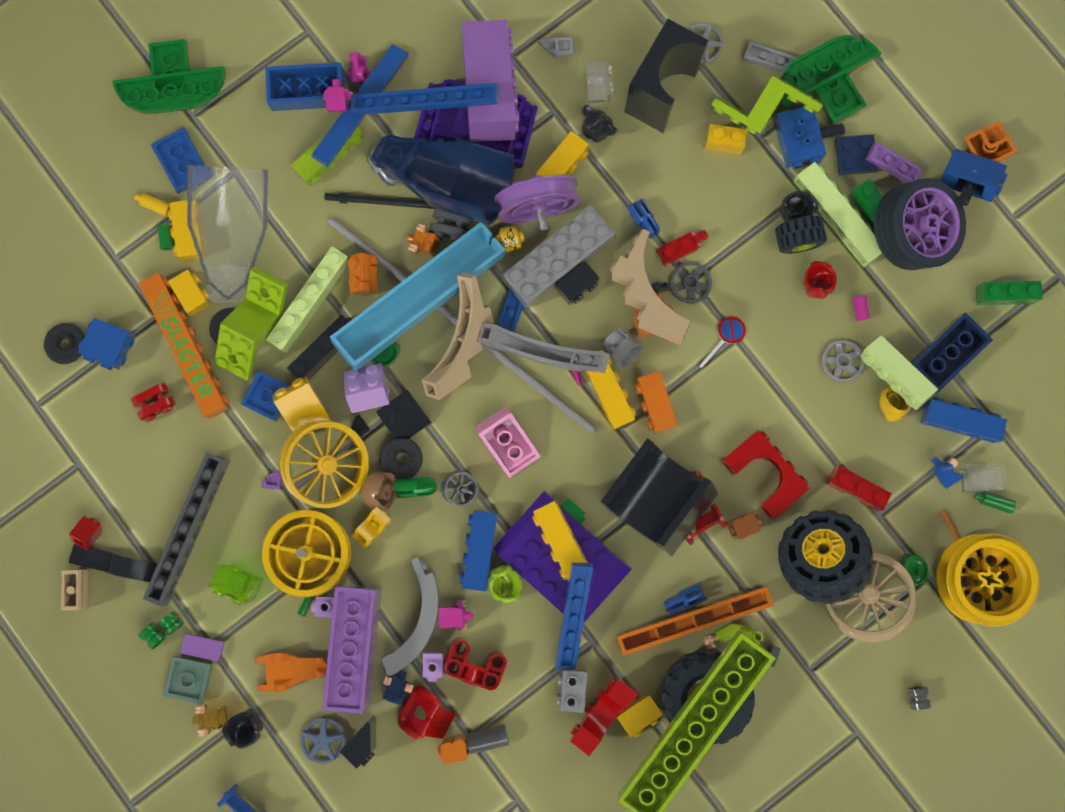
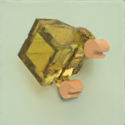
[192,705,228,737]

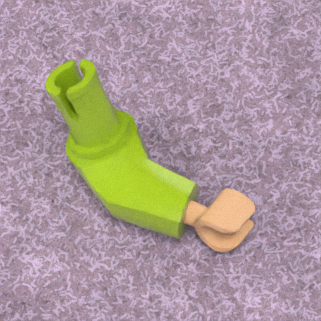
[703,623,763,650]

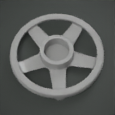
[687,23,723,63]
[821,340,864,382]

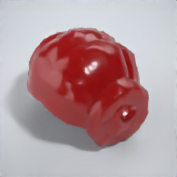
[803,261,837,299]

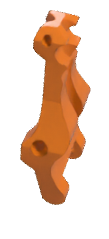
[255,651,327,693]

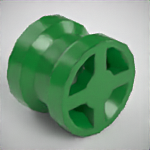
[159,611,184,636]

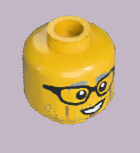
[496,225,525,252]

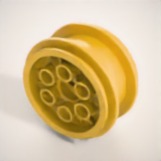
[936,533,1039,627]

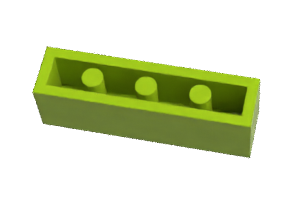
[291,127,364,186]

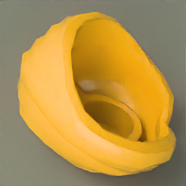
[879,386,910,422]

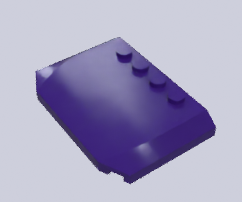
[414,79,538,169]

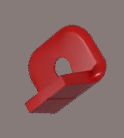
[398,686,456,740]

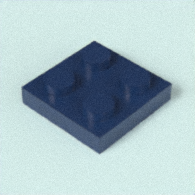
[835,134,878,176]

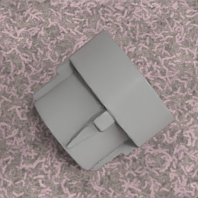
[603,328,643,368]

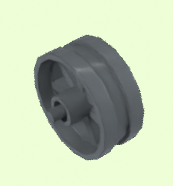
[441,470,478,506]

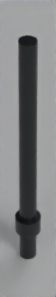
[325,192,435,209]

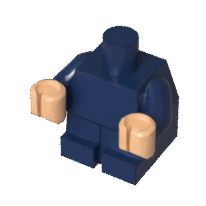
[382,671,414,706]

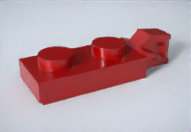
[656,230,709,267]

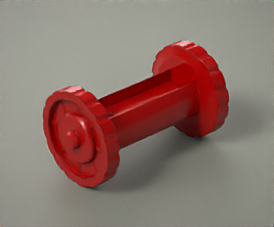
[686,503,727,546]

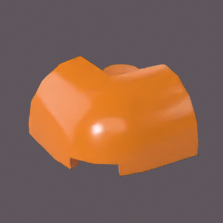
[964,120,1018,162]

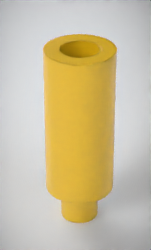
[134,193,170,217]

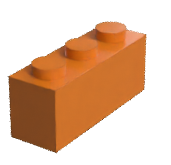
[635,371,678,434]

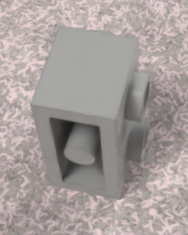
[557,669,587,713]

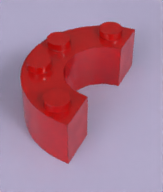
[570,677,638,756]

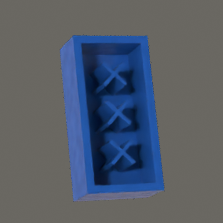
[266,63,345,111]

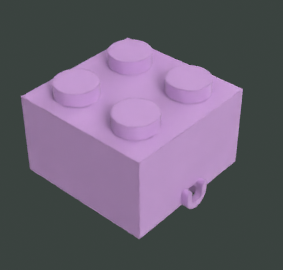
[344,363,391,413]

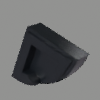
[651,282,669,293]
[351,415,371,438]

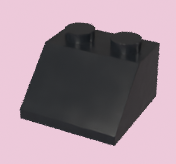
[376,390,432,439]
[339,716,376,769]

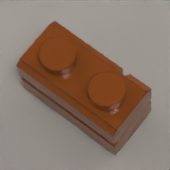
[727,513,762,539]

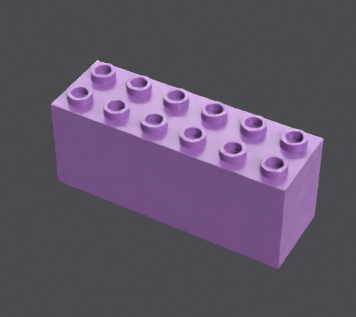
[462,20,519,142]
[322,585,382,714]

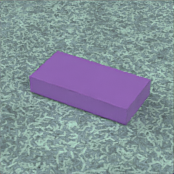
[180,633,225,661]

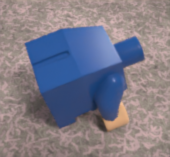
[931,456,963,489]

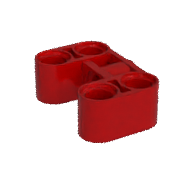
[443,638,507,691]

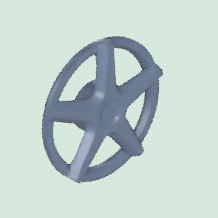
[301,718,345,764]

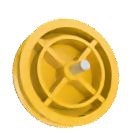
[262,510,351,597]

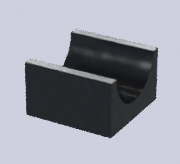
[624,19,709,133]
[600,438,718,556]

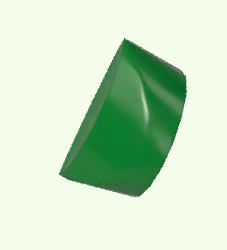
[371,342,400,366]
[901,553,929,586]

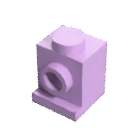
[311,596,334,618]
[423,652,444,682]

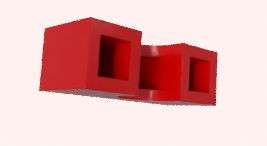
[825,465,892,511]

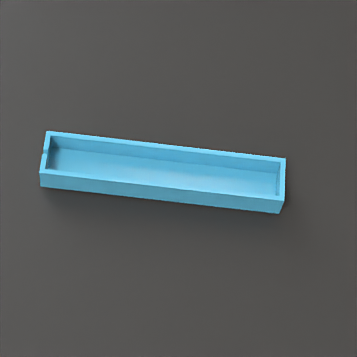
[330,222,506,372]

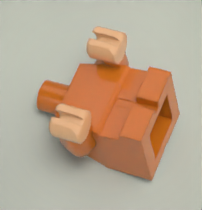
[407,223,441,257]

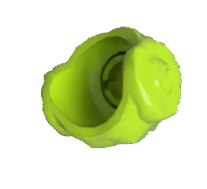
[487,565,522,604]

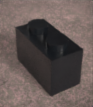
[555,261,600,305]

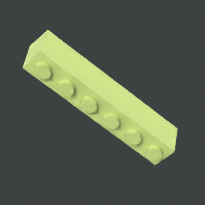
[793,162,882,267]
[266,246,349,354]

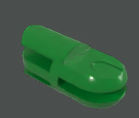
[393,477,437,498]

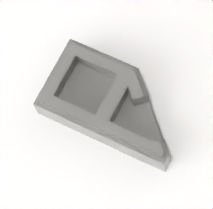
[539,36,574,58]

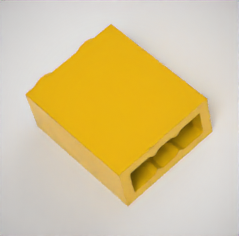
[273,377,331,434]

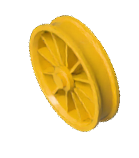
[280,421,369,508]

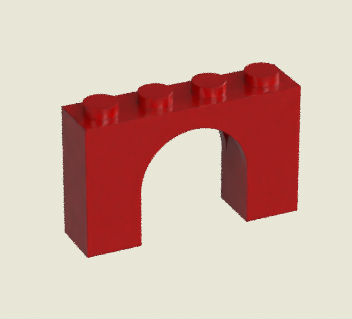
[721,430,810,520]

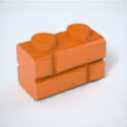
[348,253,378,296]
[437,733,469,765]

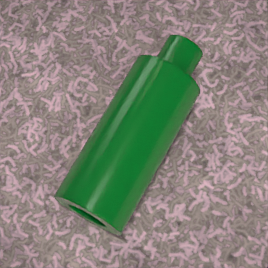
[974,491,1016,514]

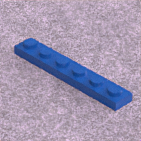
[555,562,593,670]

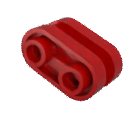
[130,383,176,422]

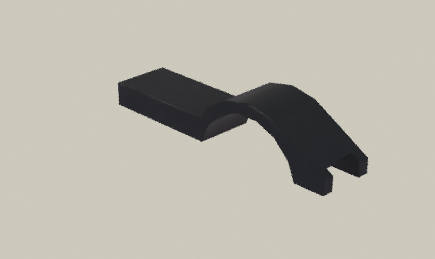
[68,544,158,582]

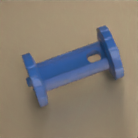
[217,783,267,812]

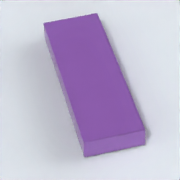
[866,142,922,183]

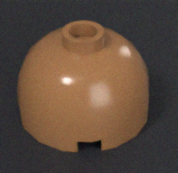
[361,472,396,511]

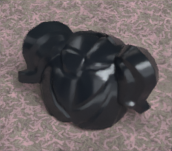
[581,105,619,143]

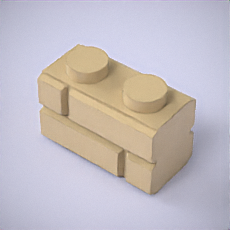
[61,570,89,611]

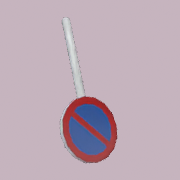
[700,316,746,368]

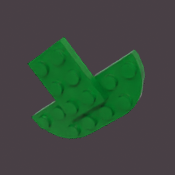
[781,35,882,125]
[112,39,226,114]

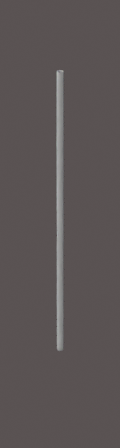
[328,217,595,433]

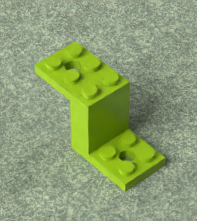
[711,75,823,134]
[214,266,288,381]

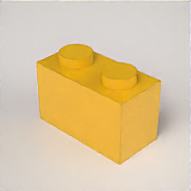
[704,124,747,155]
[168,269,211,317]
[617,692,663,738]

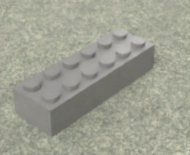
[502,205,615,309]

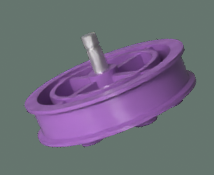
[494,175,581,231]

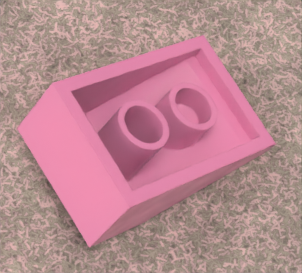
[475,406,541,478]

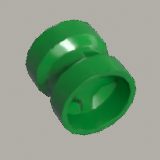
[138,622,167,650]

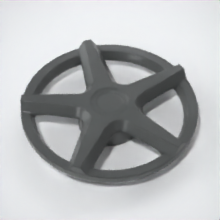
[670,262,712,304]

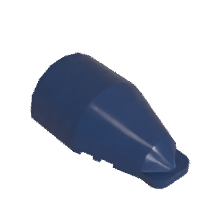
[372,135,514,225]

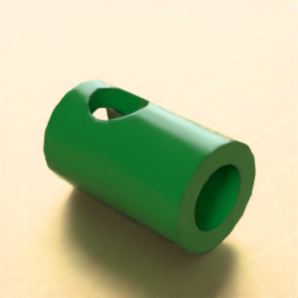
[157,224,174,250]

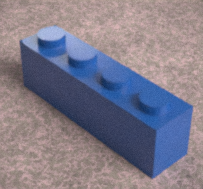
[921,397,1007,443]
[460,510,497,592]

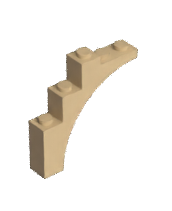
[610,229,691,345]
[422,272,494,400]

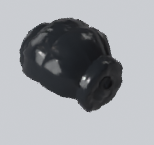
[779,191,819,222]
[222,711,263,749]

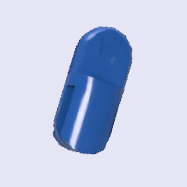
[627,198,660,238]
[664,582,707,613]

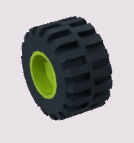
[775,215,827,254]

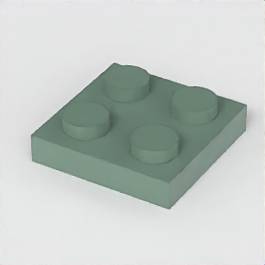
[163,656,213,704]

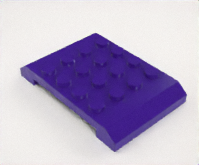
[493,490,632,622]

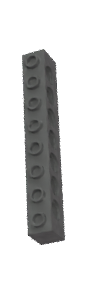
[143,452,230,606]

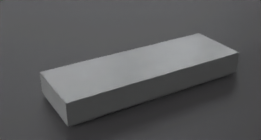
[742,41,797,74]

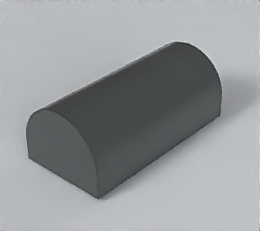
[466,725,509,755]

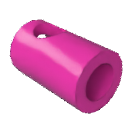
[852,296,870,321]

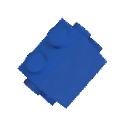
[78,318,135,370]

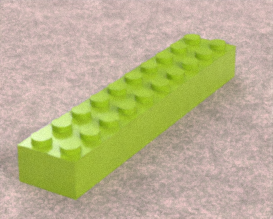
[618,630,776,812]

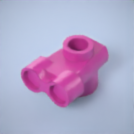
[347,52,370,85]

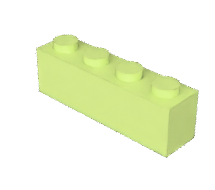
[860,335,938,410]

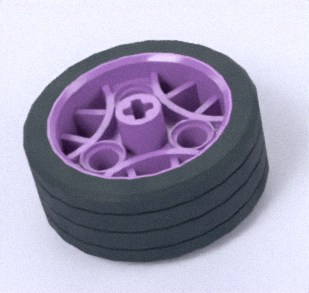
[874,178,966,271]

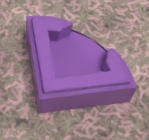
[261,470,283,490]

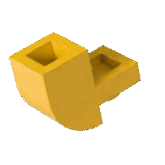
[352,506,391,549]

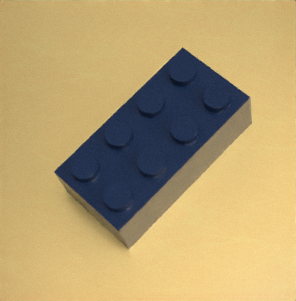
[910,312,993,393]

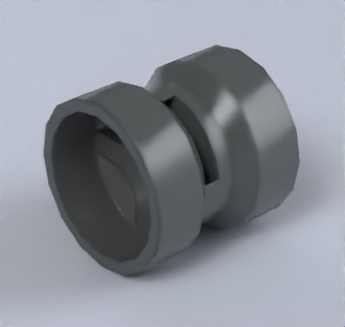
[908,686,931,710]

